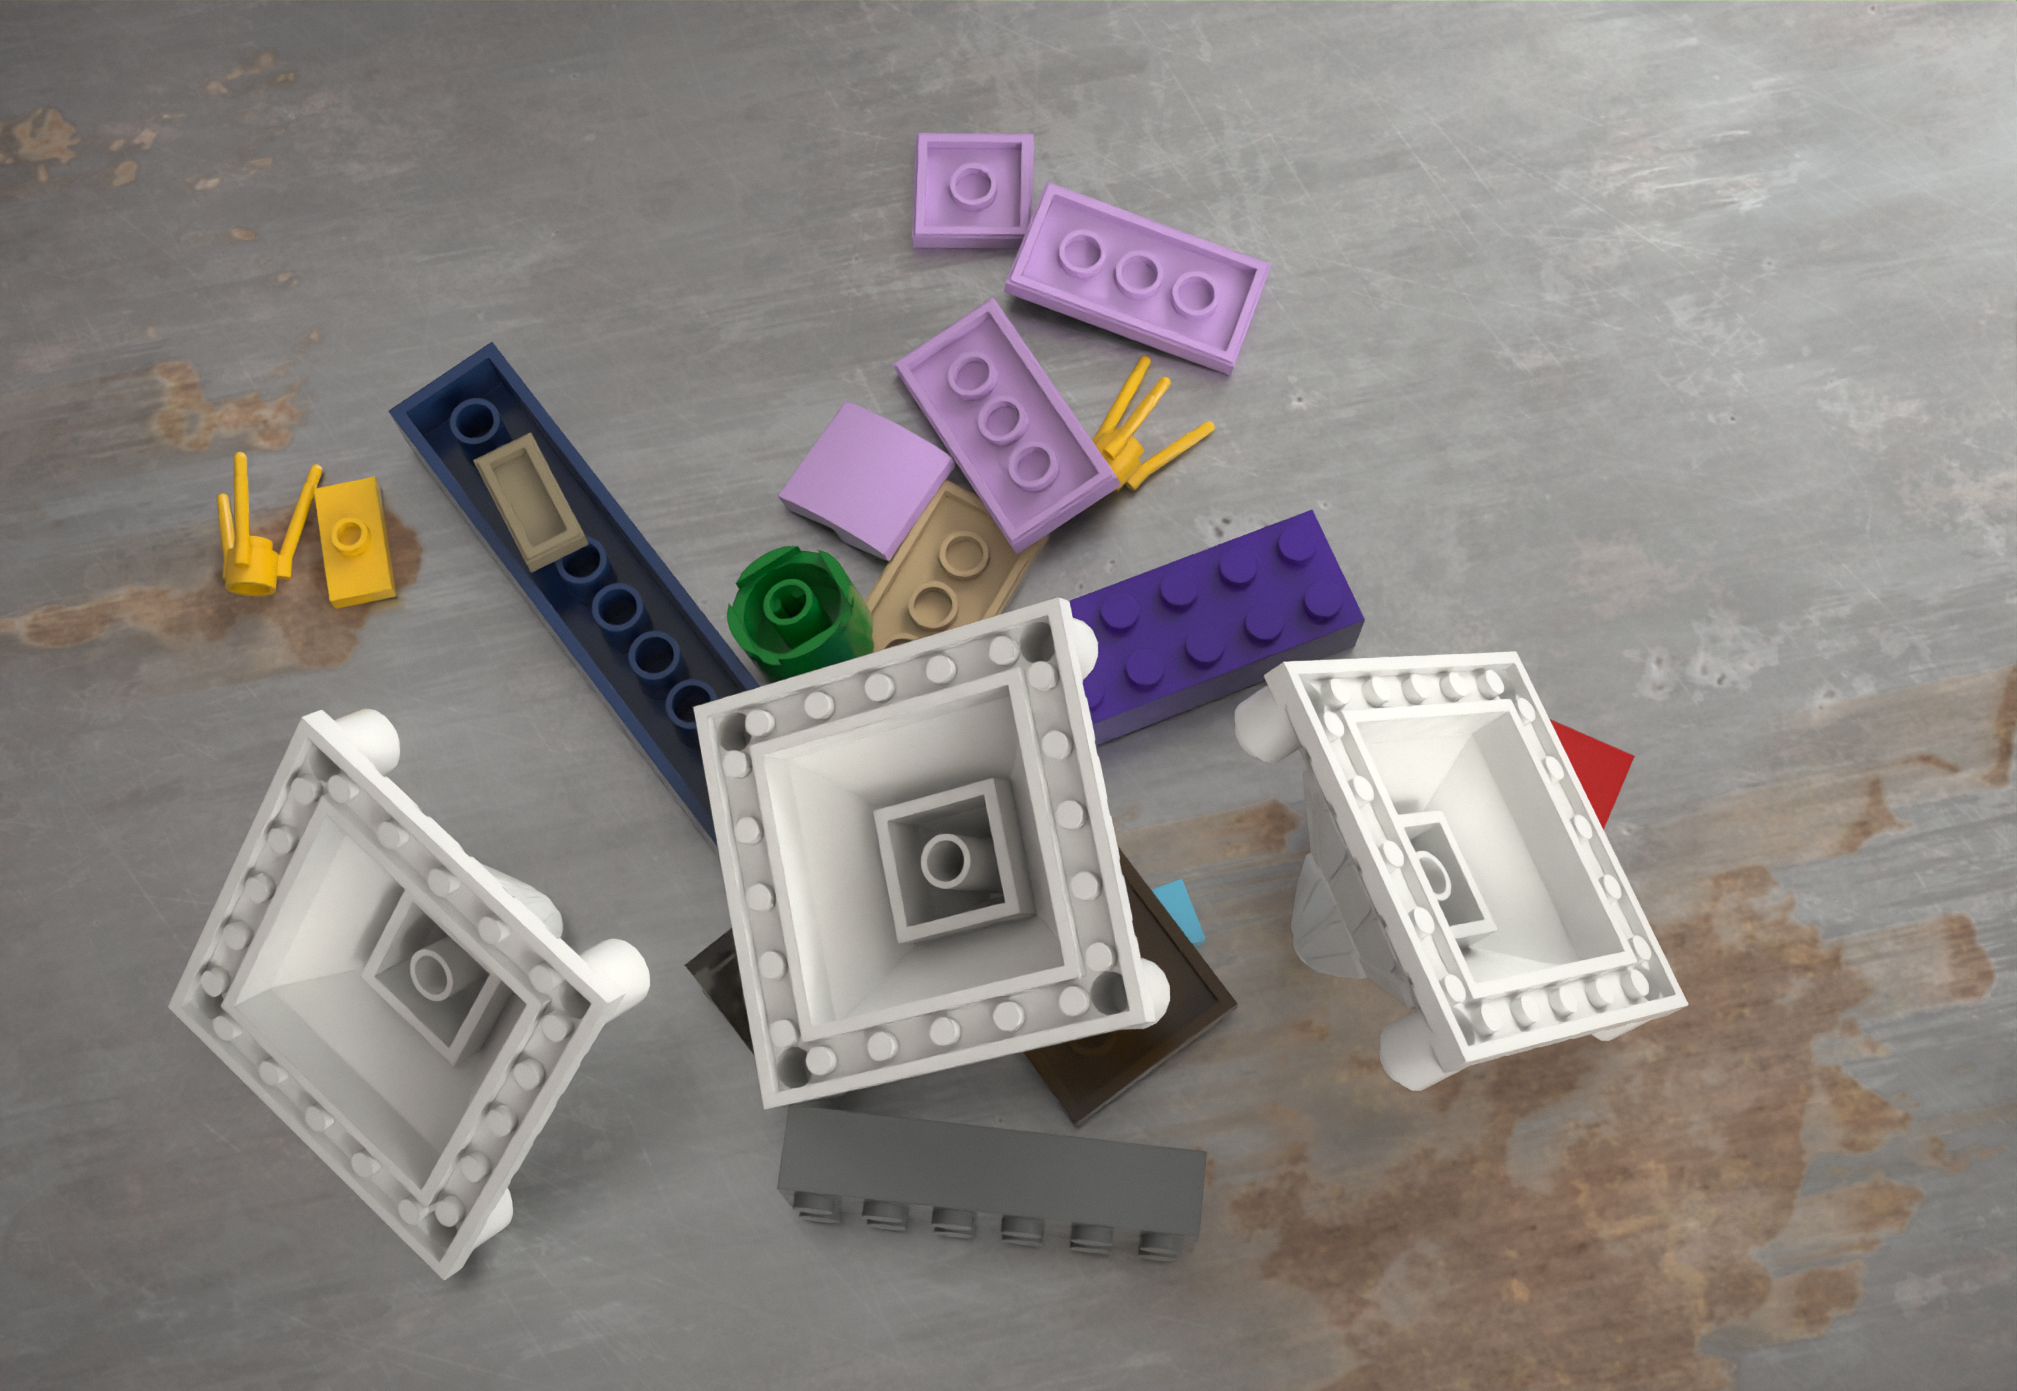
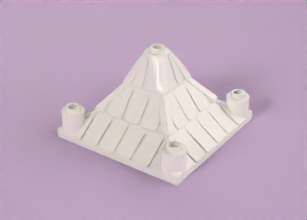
[693,597,1170,1110]
[1235,652,1689,1091]
[168,709,650,1280]

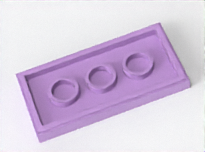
[1004,182,1272,375]
[892,297,1121,554]

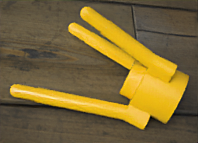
[1091,355,1215,493]
[216,452,322,596]

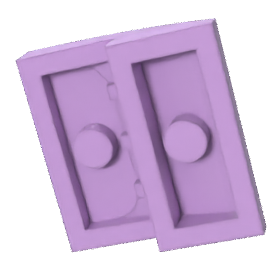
[778,401,956,561]

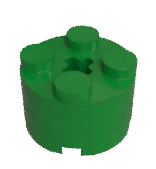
[727,546,875,684]

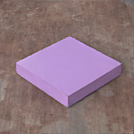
[912,133,1034,249]

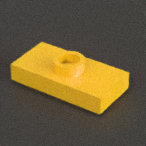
[314,476,397,609]

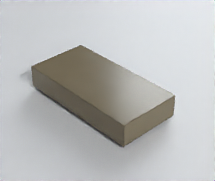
[473,433,589,573]

